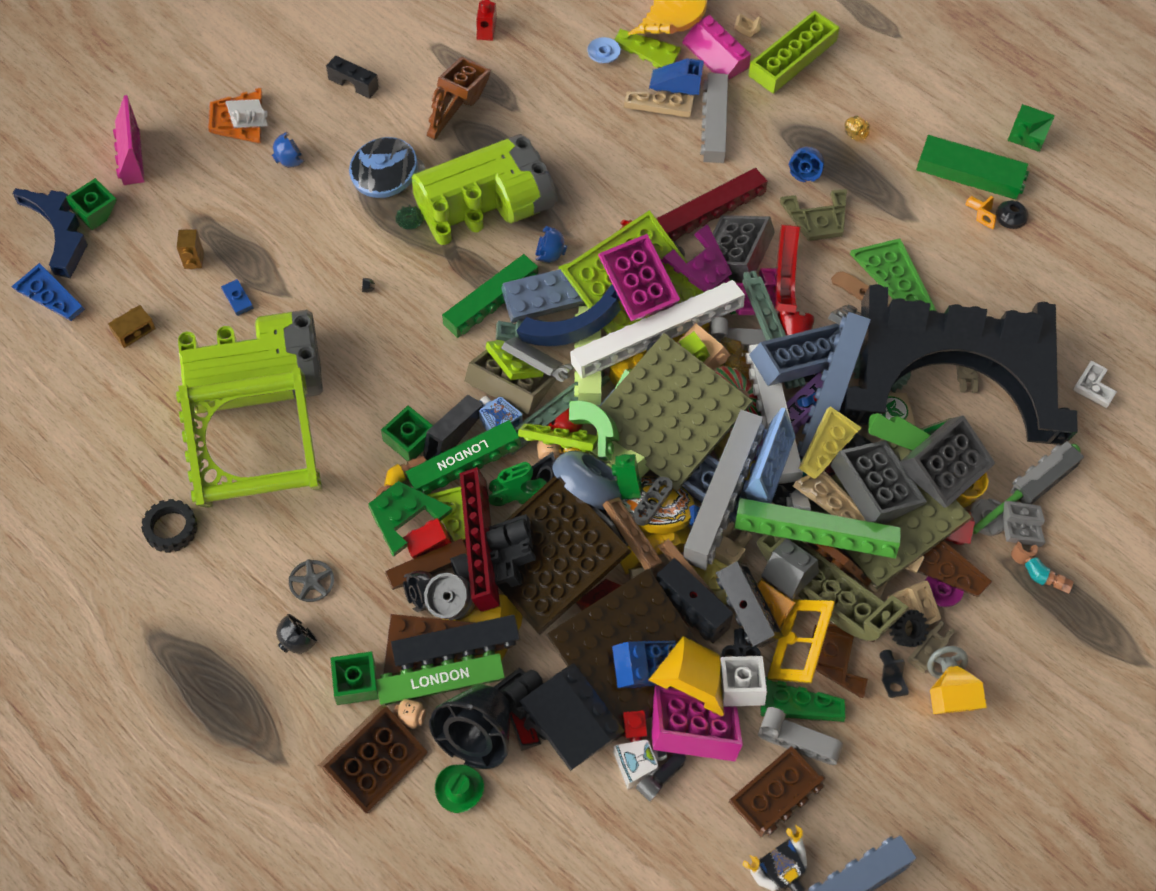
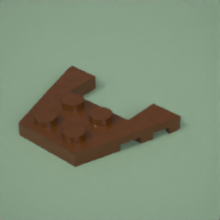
[807,624,875,698]

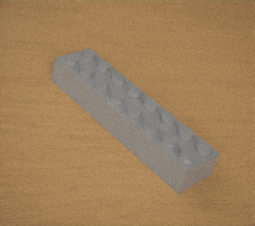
[684,410,765,570]

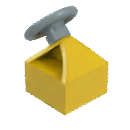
[927,646,987,715]

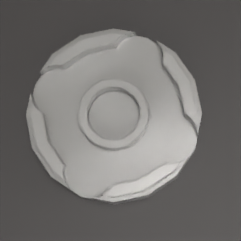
[970,498,1004,536]

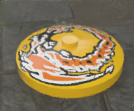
[622,476,694,534]

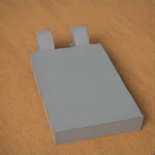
[501,337,574,382]

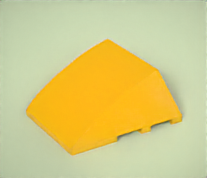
[648,636,724,716]

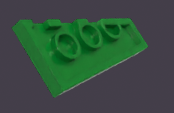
[760,677,846,722]

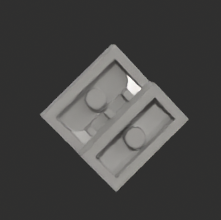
[1003,501,1045,547]

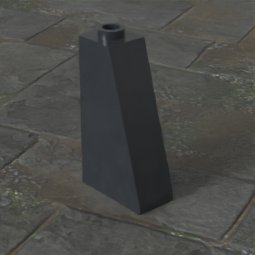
[423,395,483,460]

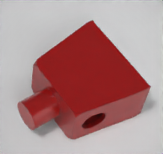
[476,0,497,41]

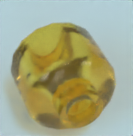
[845,115,870,141]

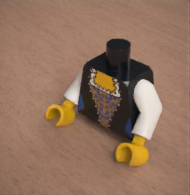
[743,825,807,891]

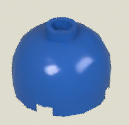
[272,132,305,168]
[789,147,824,182]
[536,226,567,263]

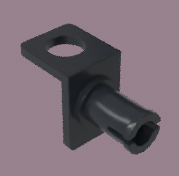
[880,649,909,698]

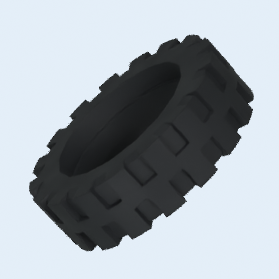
[141,499,197,553]

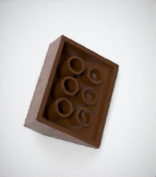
[318,705,428,814]

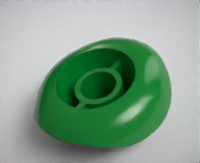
[435,765,484,813]

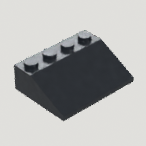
[519,663,625,771]

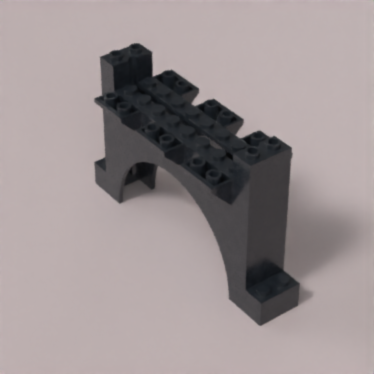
[839,284,1078,445]

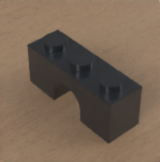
[326,55,379,99]

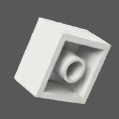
[720,656,767,706]

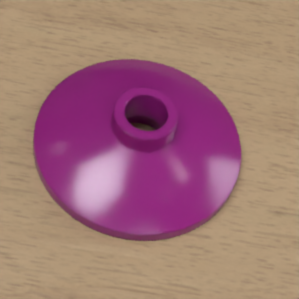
[925,577,964,607]

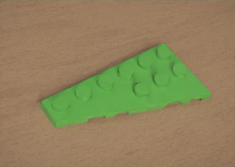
[850,238,936,311]

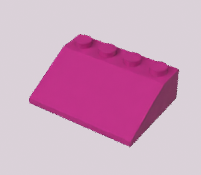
[113,95,145,185]
[598,234,680,321]
[652,685,743,762]

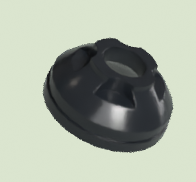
[996,200,1028,229]

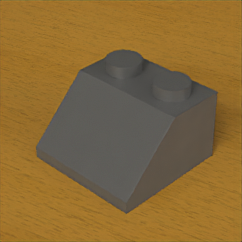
[761,538,819,599]

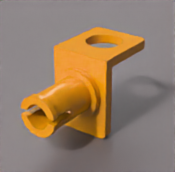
[966,196,996,229]

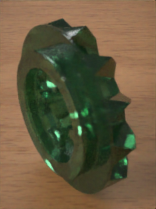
[395,204,424,229]

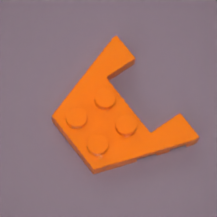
[209,88,262,143]

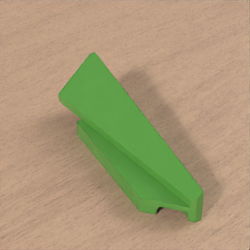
[868,413,930,451]

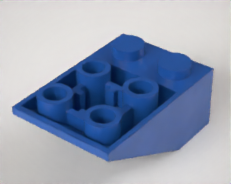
[649,58,704,95]
[612,641,676,688]

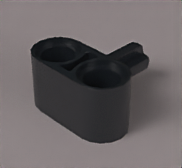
[720,628,761,659]

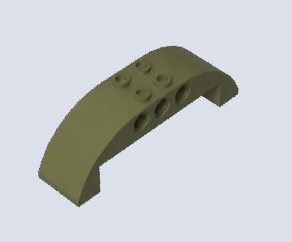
[757,534,908,641]

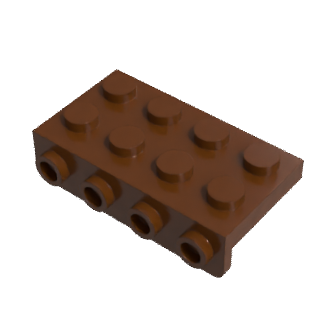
[729,746,826,838]

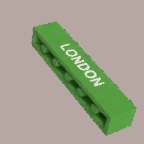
[376,651,505,705]

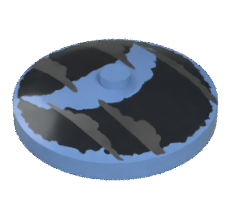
[349,137,418,198]

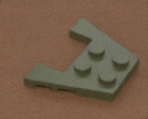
[780,189,847,241]

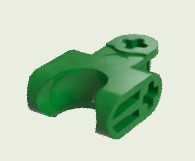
[489,462,547,506]

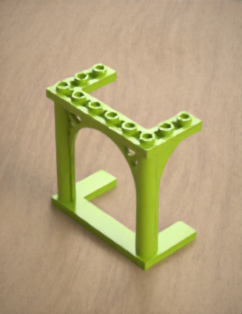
[176,367,322,508]

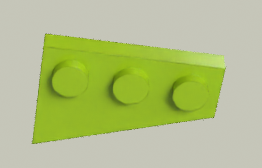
[485,340,544,380]

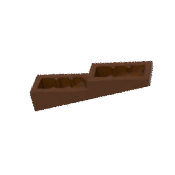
[385,538,467,590]

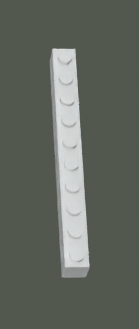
[570,280,745,378]

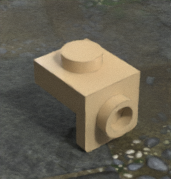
[734,13,762,38]

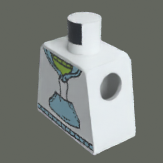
[613,740,667,789]

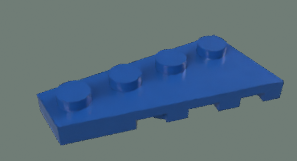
[11,263,85,321]

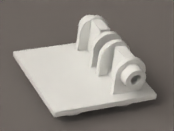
[226,99,268,128]

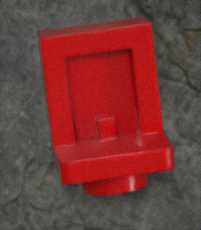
[623,710,647,742]

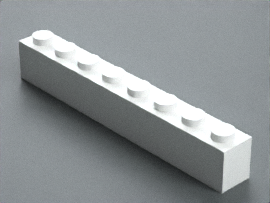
[745,344,803,484]

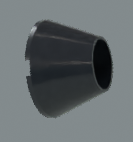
[429,684,511,769]

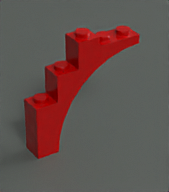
[774,225,800,317]

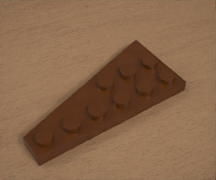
[383,614,512,674]

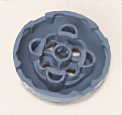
[552,451,622,510]

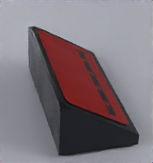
[510,712,541,751]

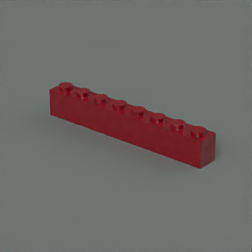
[656,167,768,241]
[460,467,500,612]

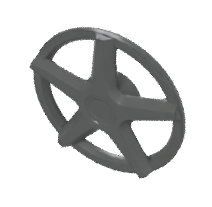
[289,559,334,602]

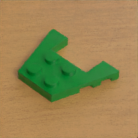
[368,481,452,557]

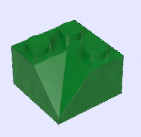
[1007,104,1055,152]
[66,178,117,231]
[381,405,433,461]
[330,651,379,705]

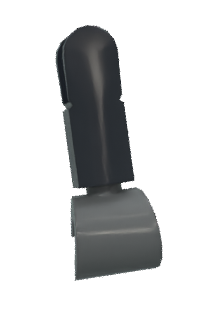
[636,753,686,802]

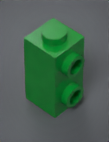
[612,454,642,500]

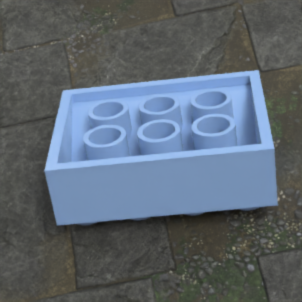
[743,408,796,504]

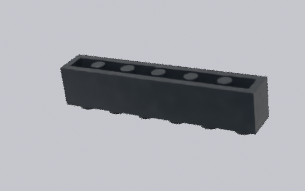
[391,615,520,670]

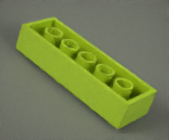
[748,10,840,94]

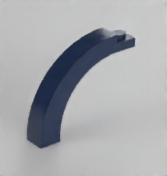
[516,284,621,346]

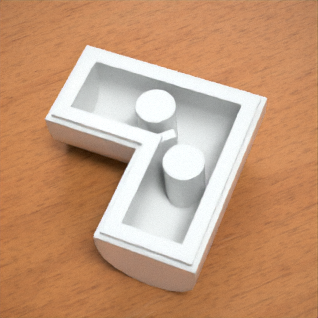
[1073,361,1117,409]

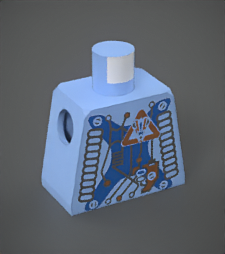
[479,396,523,431]

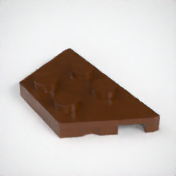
[808,543,872,588]

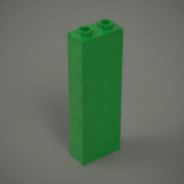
[916,135,1029,200]

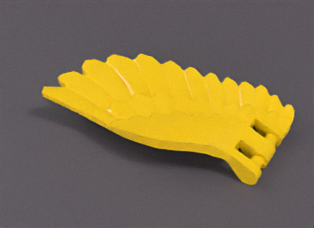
[628,0,708,35]

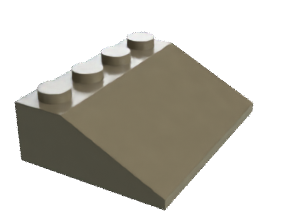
[464,349,557,414]

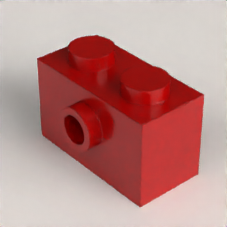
[403,518,452,559]

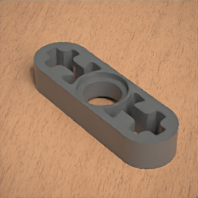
[633,477,673,526]

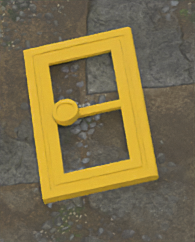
[767,599,835,683]

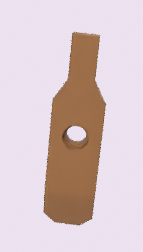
[831,271,889,306]

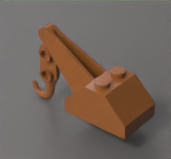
[427,56,491,140]

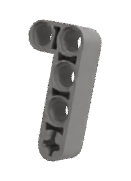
[710,317,766,353]
[758,707,843,765]

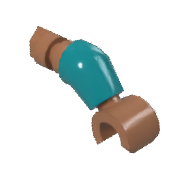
[1011,541,1074,593]

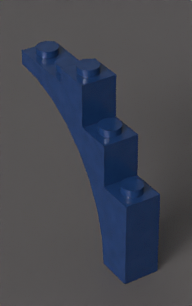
[12,188,88,279]

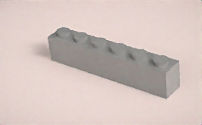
[700,73,728,163]

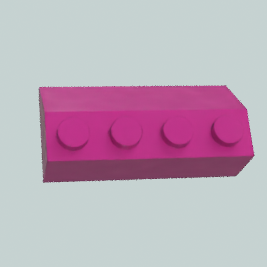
[682,15,751,80]

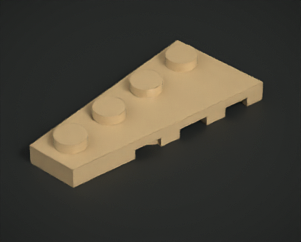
[624,92,695,118]
[793,471,866,521]

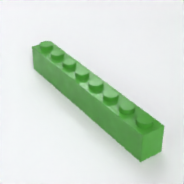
[734,498,901,559]

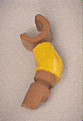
[376,455,426,497]

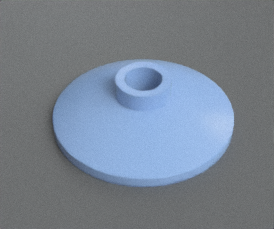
[587,37,620,63]

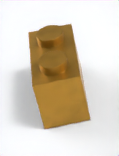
[177,229,204,269]
[108,305,156,348]

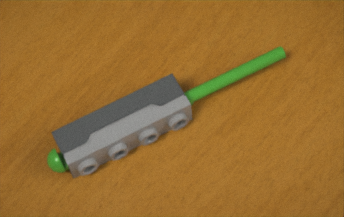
[973,441,1084,534]

